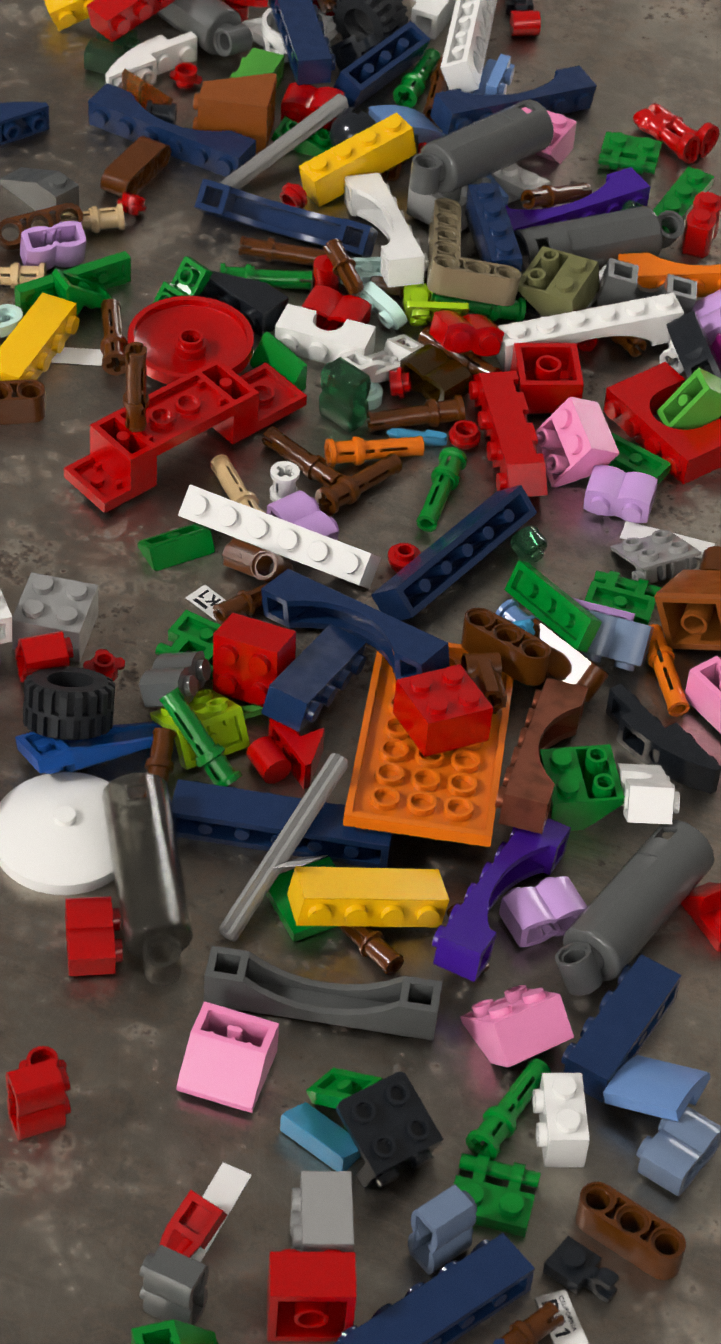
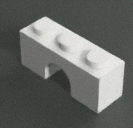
[275,304,376,368]
[617,763,680,824]

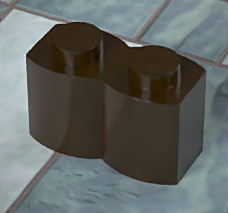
[400,344,472,401]

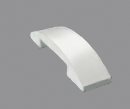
[335,334,425,383]

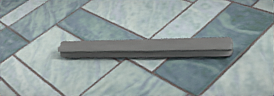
[219,94,349,190]
[219,753,348,941]

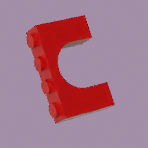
[603,361,721,485]

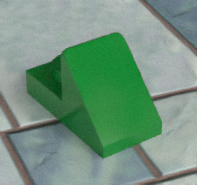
[52,268,112,315]
[306,1068,383,1132]

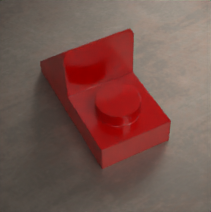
[268,718,325,789]
[681,882,721,952]

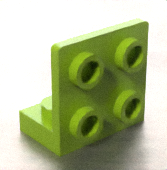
[403,283,469,326]
[150,689,250,770]

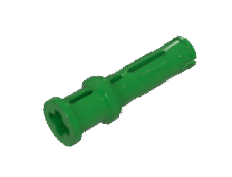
[393,48,441,108]
[219,263,312,290]
[431,292,526,322]
[416,447,468,532]
[159,687,242,787]
[466,1058,551,1160]

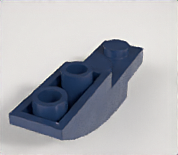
[0,102,49,146]

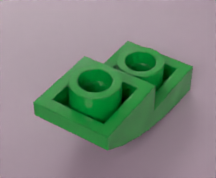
[270,116,332,156]
[153,256,213,303]

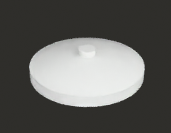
[0,772,139,895]

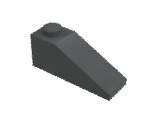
[0,167,79,211]

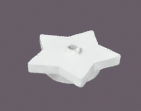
[242,7,338,63]

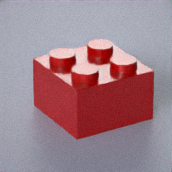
[510,343,584,414]
[213,613,296,707]
[393,664,494,757]
[267,1249,357,1341]

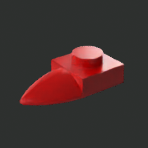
[159,1190,228,1257]

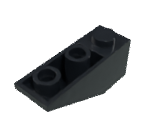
[199,271,289,338]

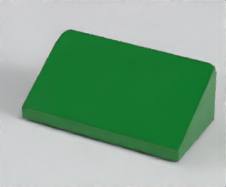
[250,331,307,391]
[137,523,215,571]

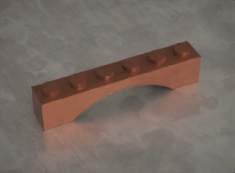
[495,678,588,834]

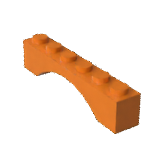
[618,253,721,297]

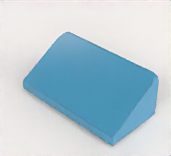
[280,1102,361,1171]

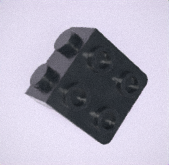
[336,1072,444,1188]

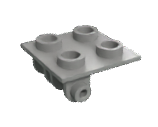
[611,530,701,584]

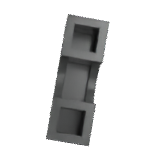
[597,258,697,315]

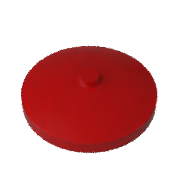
[127,296,254,384]

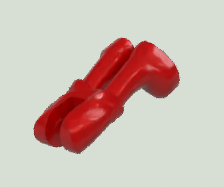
[633,103,720,164]

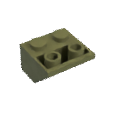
[518,246,599,317]

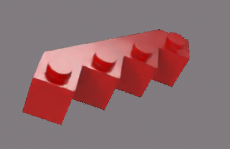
[469,371,548,497]

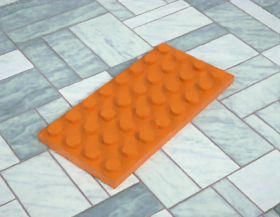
[343,642,514,847]

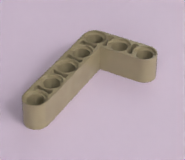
[427,198,522,306]

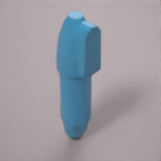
[387,428,448,447]

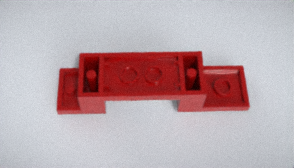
[64,359,307,513]

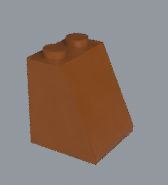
[193,73,277,154]
[655,569,721,651]

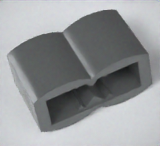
[139,651,211,707]
[139,1245,209,1326]

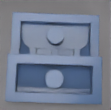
[369,105,444,145]
[603,1055,710,1122]

